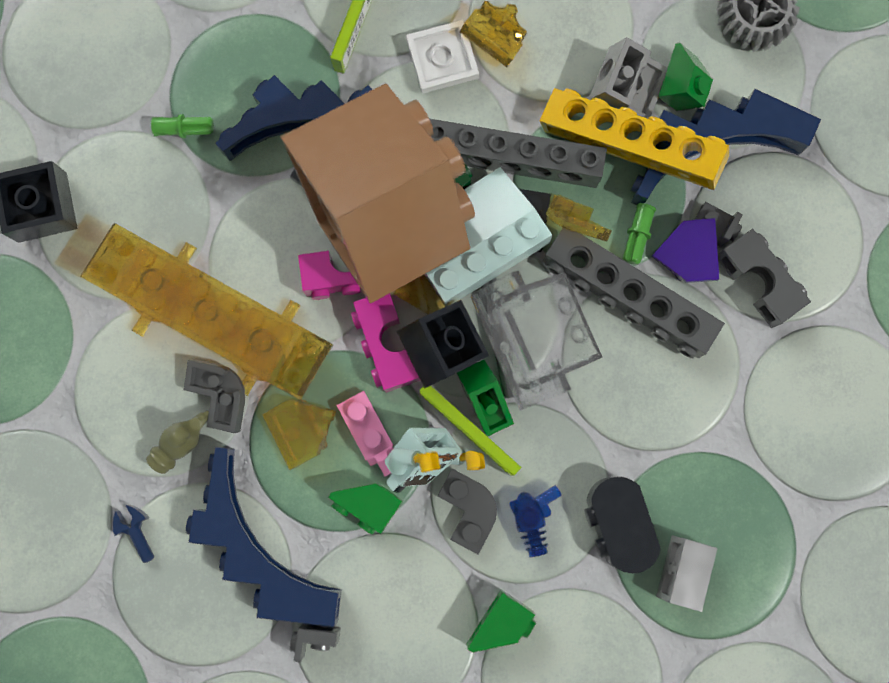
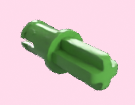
[151,114,214,138]
[623,203,656,265]

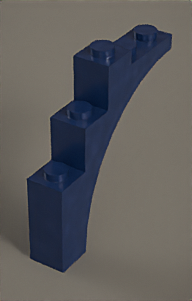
[215,75,373,161]
[630,89,822,205]
[186,447,342,627]

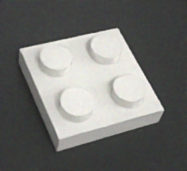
[406,20,479,94]

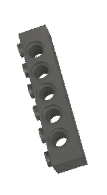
[429,118,607,188]
[542,224,725,358]

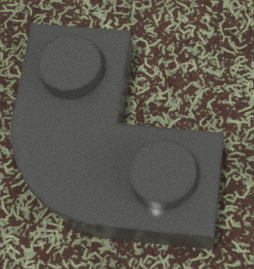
[184,359,245,433]
[438,468,497,555]

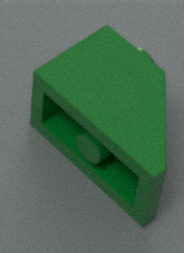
[658,43,713,111]
[457,359,514,436]
[466,589,536,653]

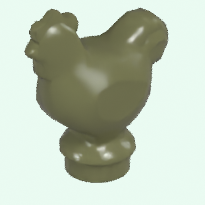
[146,410,209,474]

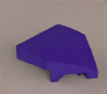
[652,218,720,283]

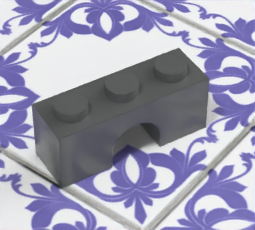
[718,228,811,328]

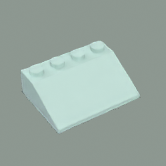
[424,167,552,307]

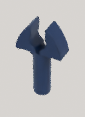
[113,505,154,563]

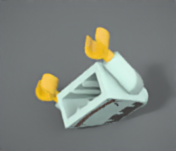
[385,428,485,493]

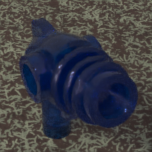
[509,485,562,558]

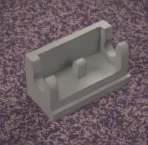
[656,535,717,612]

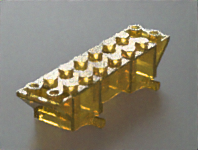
[80,223,333,400]

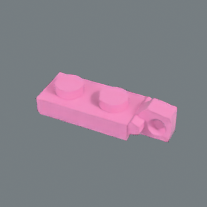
[336,391,394,477]

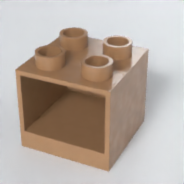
[281,83,475,304]

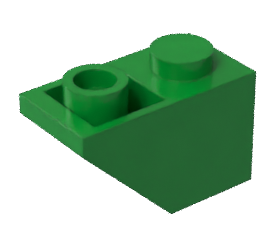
[328,483,403,535]

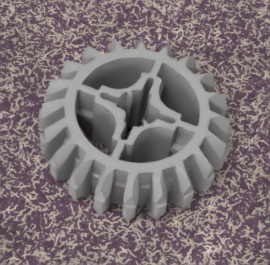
[716,0,800,52]

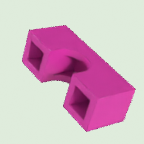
[298,250,360,300]
[351,293,420,393]

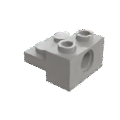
[589,37,667,119]

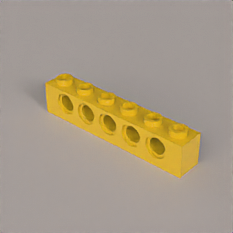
[539,88,729,190]

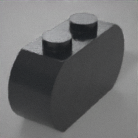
[584,477,661,574]

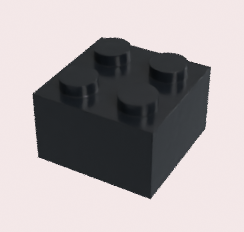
[0,161,78,243]
[396,300,489,389]

